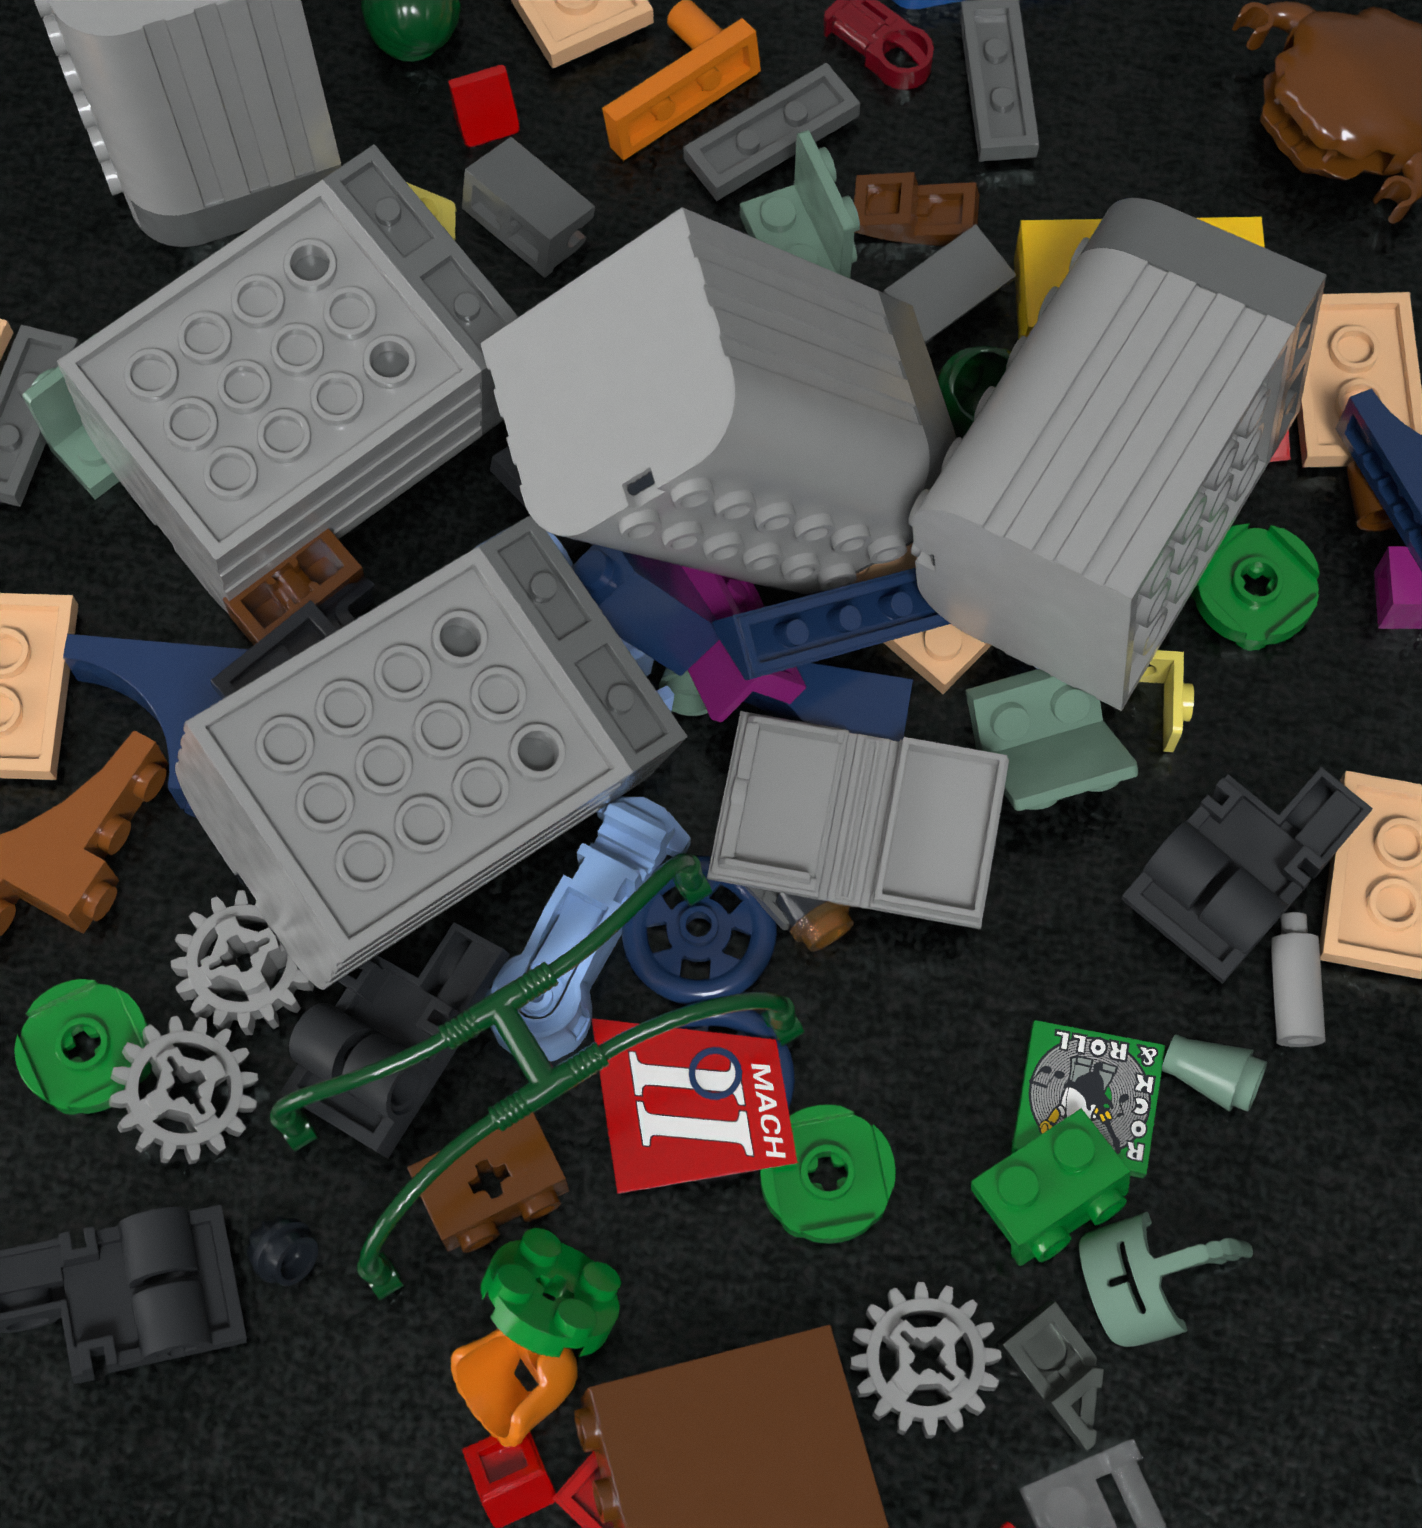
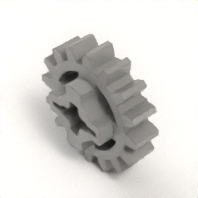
[171,890,314,1035]
[109,1016,258,1164]
[849,1282,1001,1438]

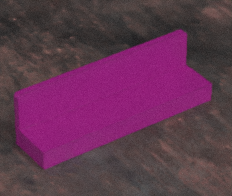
[682,566,807,722]

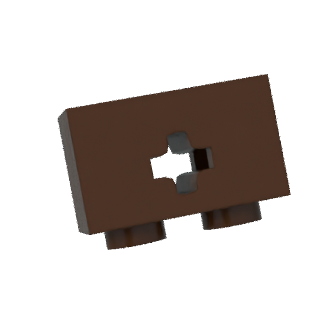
[222,528,364,645]
[407,1113,569,1253]

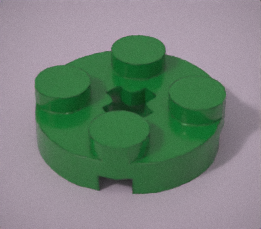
[1191,524,1320,651]
[14,979,152,1115]
[760,1105,895,1243]
[480,1228,621,1358]

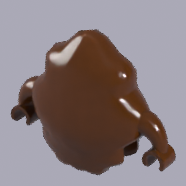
[1232,1,1422,224]

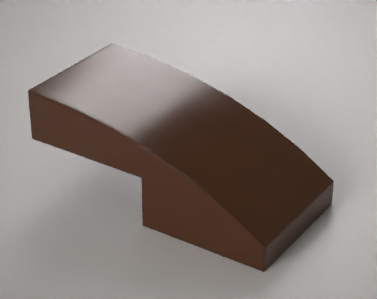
[854,172,980,246]

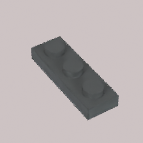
[959,0,1039,161]
[683,62,860,201]
[0,325,80,507]

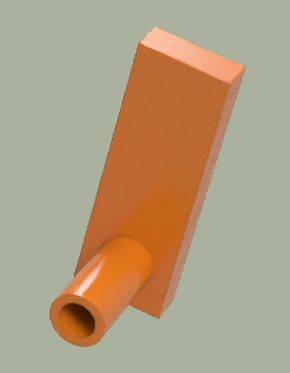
[602,0,761,161]

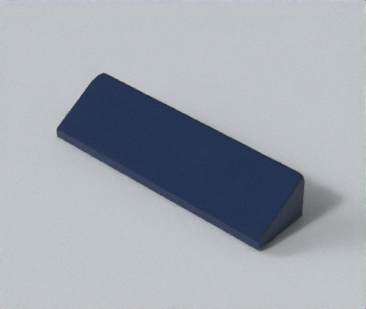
[712,568,951,681]

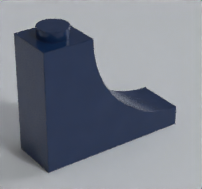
[1335,388,1422,571]
[571,544,720,677]
[63,634,249,818]
[743,663,913,742]

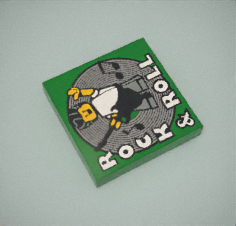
[1011,1020,1165,1178]

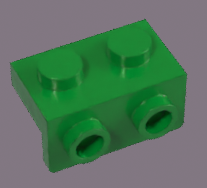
[971,1108,1131,1266]

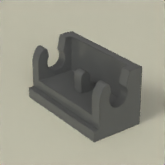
[462,137,595,278]
[883,224,1016,344]

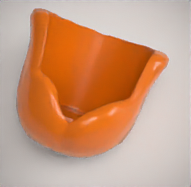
[451,1328,577,1447]

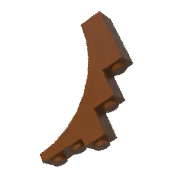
[0,730,168,936]

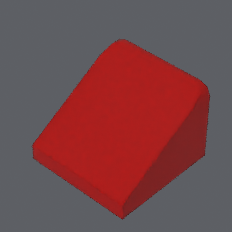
[448,65,520,147]
[462,1431,556,1528]

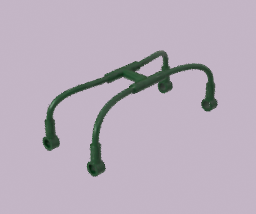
[270,853,805,1300]

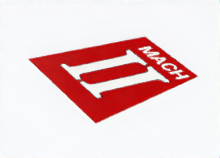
[592,1018,798,1193]

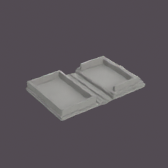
[707,711,1009,929]

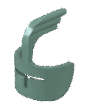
[1079,1212,1253,1347]

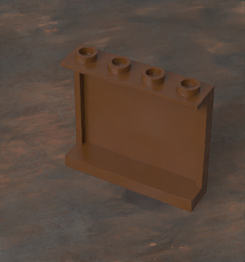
[574,1325,889,1528]

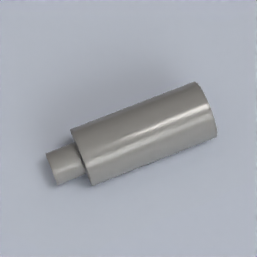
[1271,912,1325,1047]

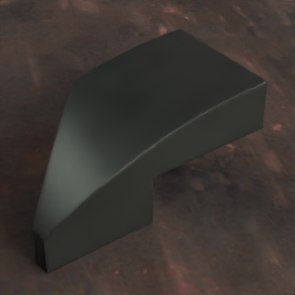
[996,1301,1104,1451]

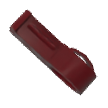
[823,0,934,90]

